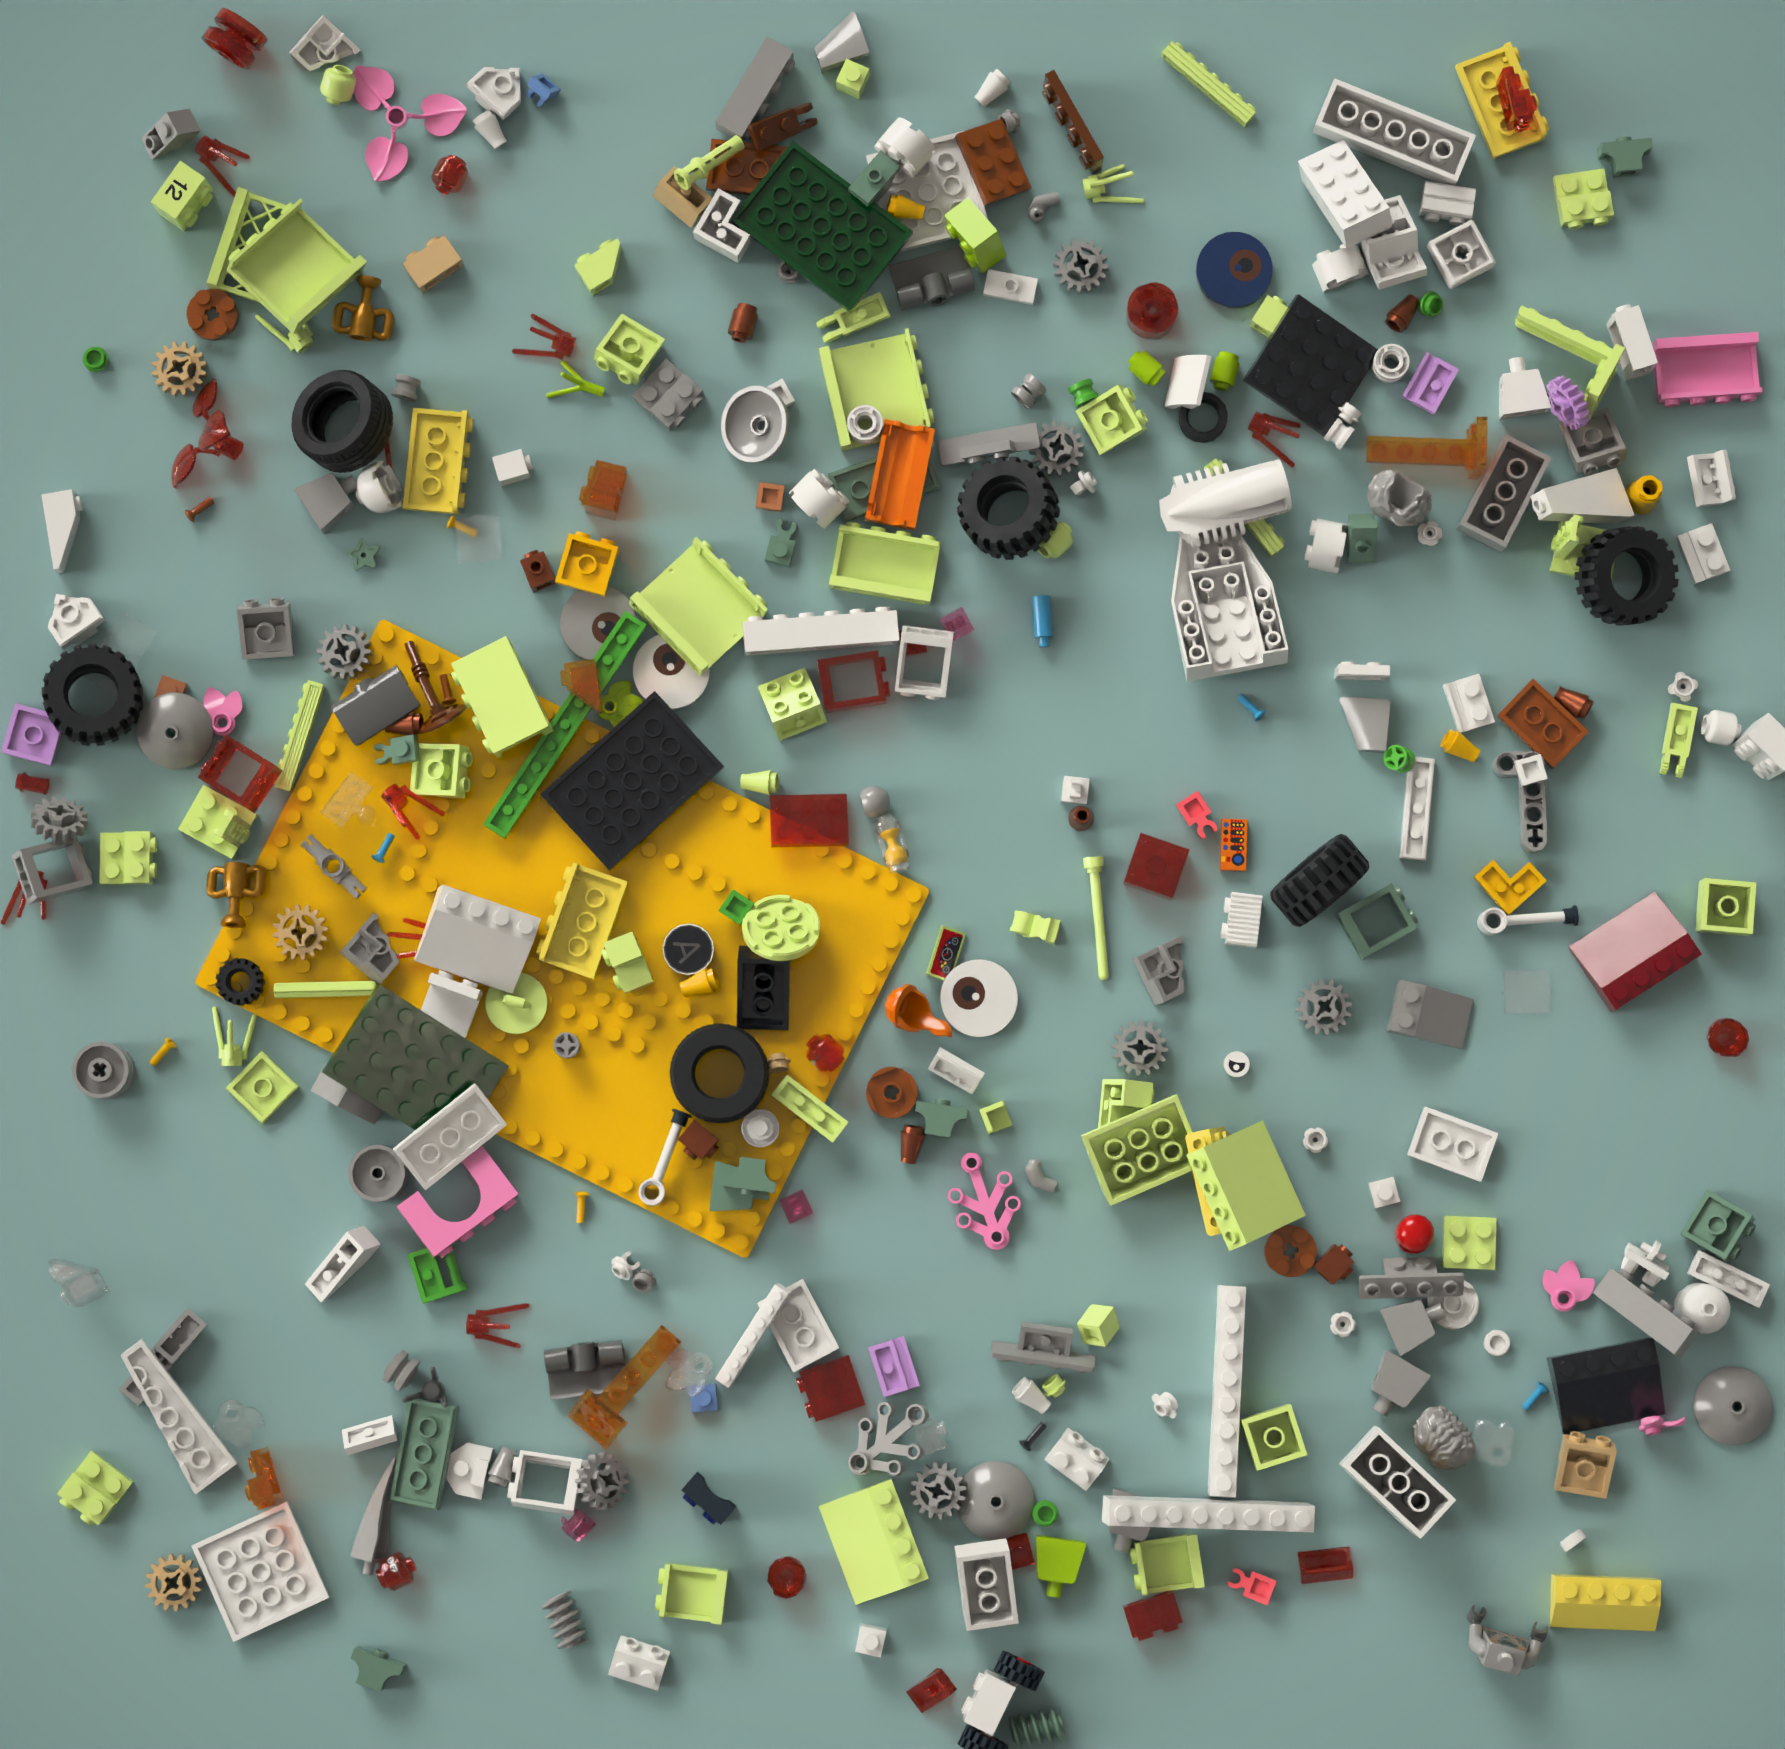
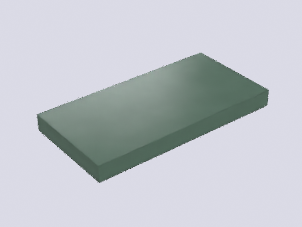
[828,457,941,523]
[389,1399,460,1510]

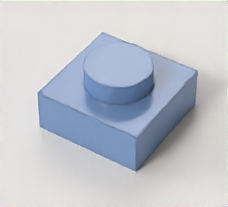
[689,1384,718,1412]

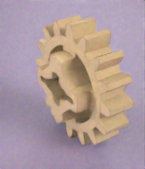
[151,341,208,397]
[272,904,329,961]
[145,1553,203,1611]

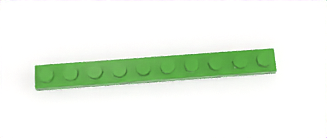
[483,611,647,839]

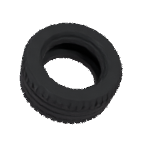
[291,370,393,473]

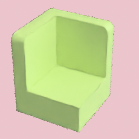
[979,1101,1012,1135]
[1077,1304,1120,1347]

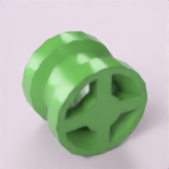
[1068,379,1099,408]
[1384,745,1415,773]

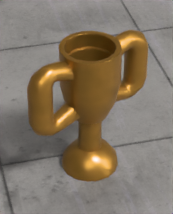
[332,275,394,341]
[206,862,266,928]

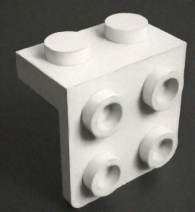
[421,970,483,1038]

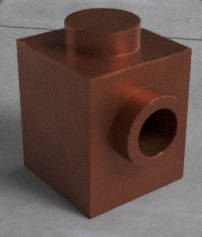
[520,550,556,593]
[678,1120,719,1160]
[1312,1244,1354,1285]

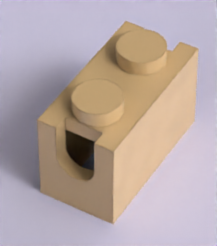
[653,166,712,228]
[402,235,464,294]

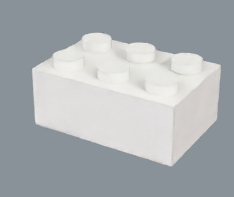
[1732,713,1785,780]
[954,1538,1019,1631]

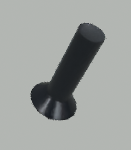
[1019,1422,1047,1451]

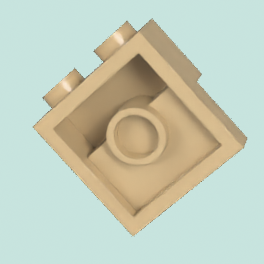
[1554,1431,1617,1499]

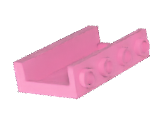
[1652,332,1763,407]

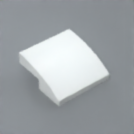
[1164,355,1211,410]

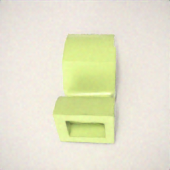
[1009,911,1061,945]

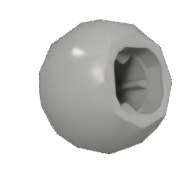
[860,786,890,818]

